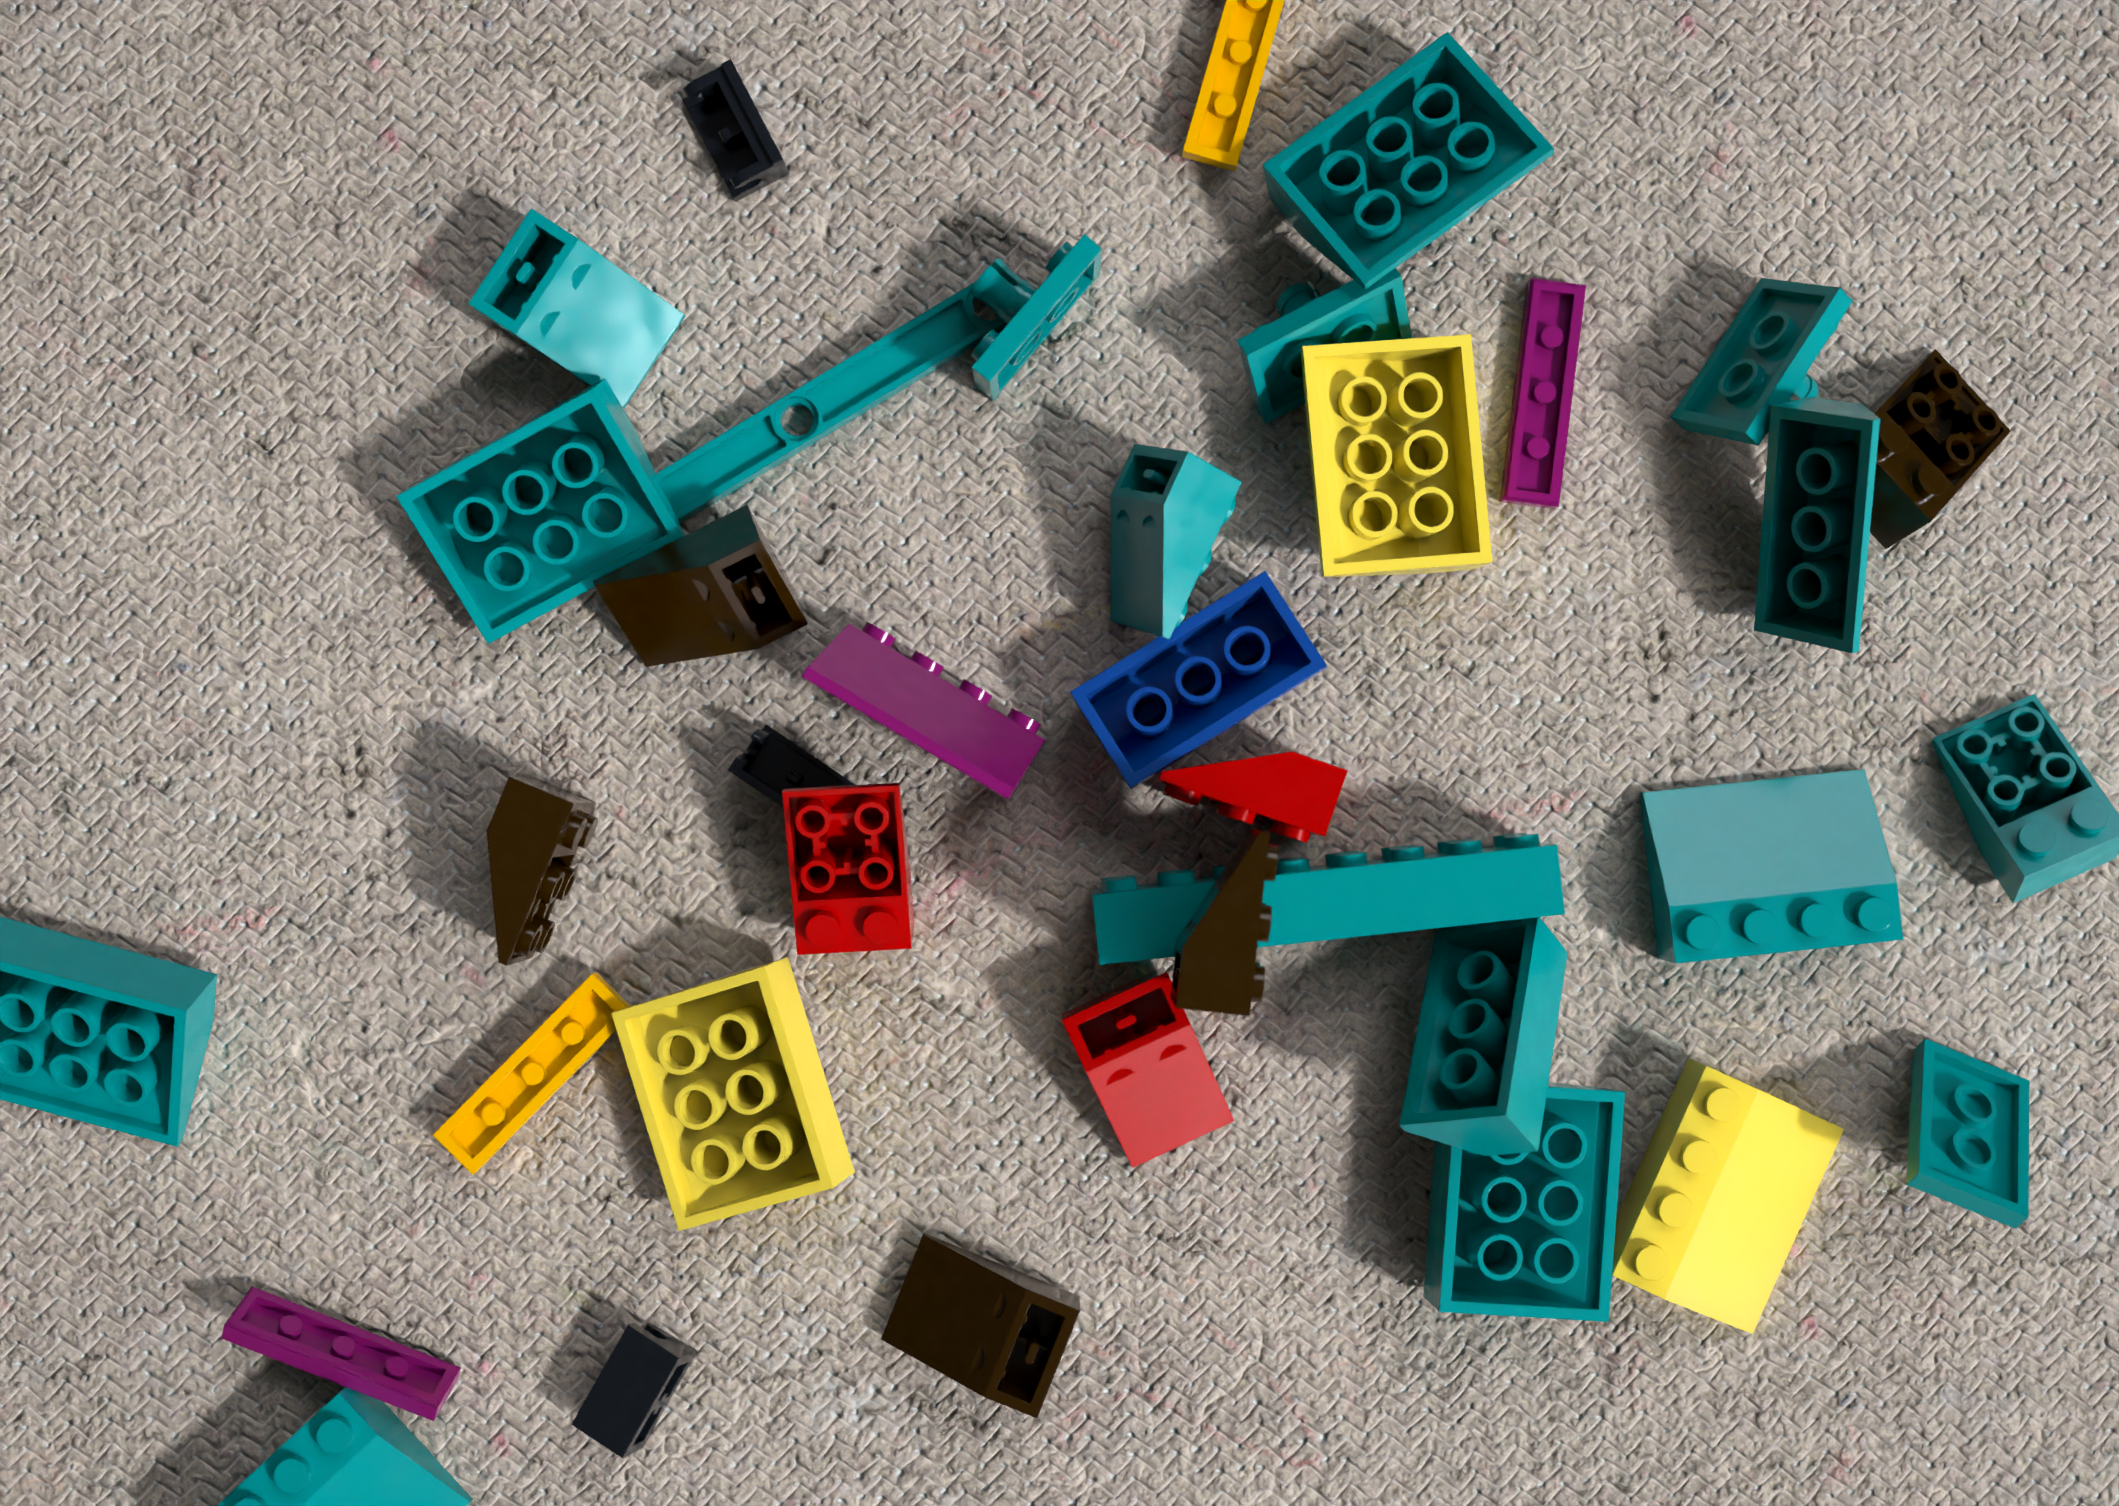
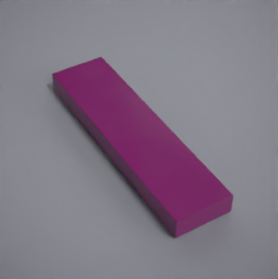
[1500,278,1586,509]
[221,1286,461,1421]

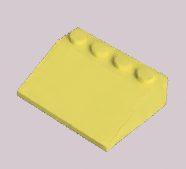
[1300,334,1492,577]
[611,957,855,1231]
[1612,1058,1844,1334]

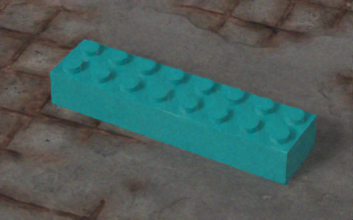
[1090,833,1565,965]

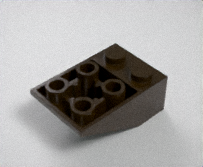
[1869,349,2011,549]
[593,505,808,667]
[487,777,598,966]
[1170,830,1279,1016]
[881,1233,1080,1418]

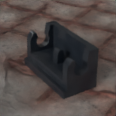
[682,59,789,202]
[728,725,856,808]
[572,1323,698,1458]

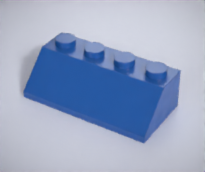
[1070,571,1327,789]

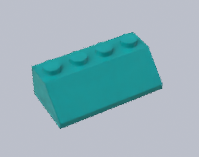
[1754,397,1880,653]
[1399,917,1568,1156]

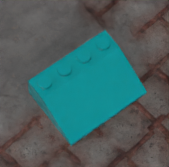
[1262,32,1554,290]
[396,378,685,644]
[1640,769,1903,964]
[0,916,217,1147]
[1423,1082,1625,1322]
[217,1387,473,1506]

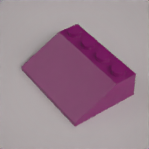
[802,622,1045,799]

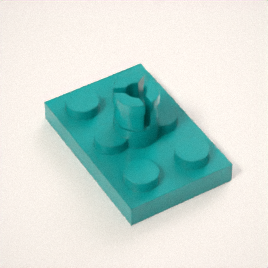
[971,234,1102,401]
[1237,268,1412,424]
[1670,278,1853,446]
[1906,1038,2030,1229]

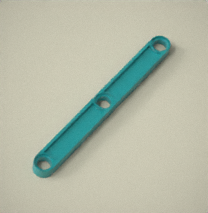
[656,281,1008,524]

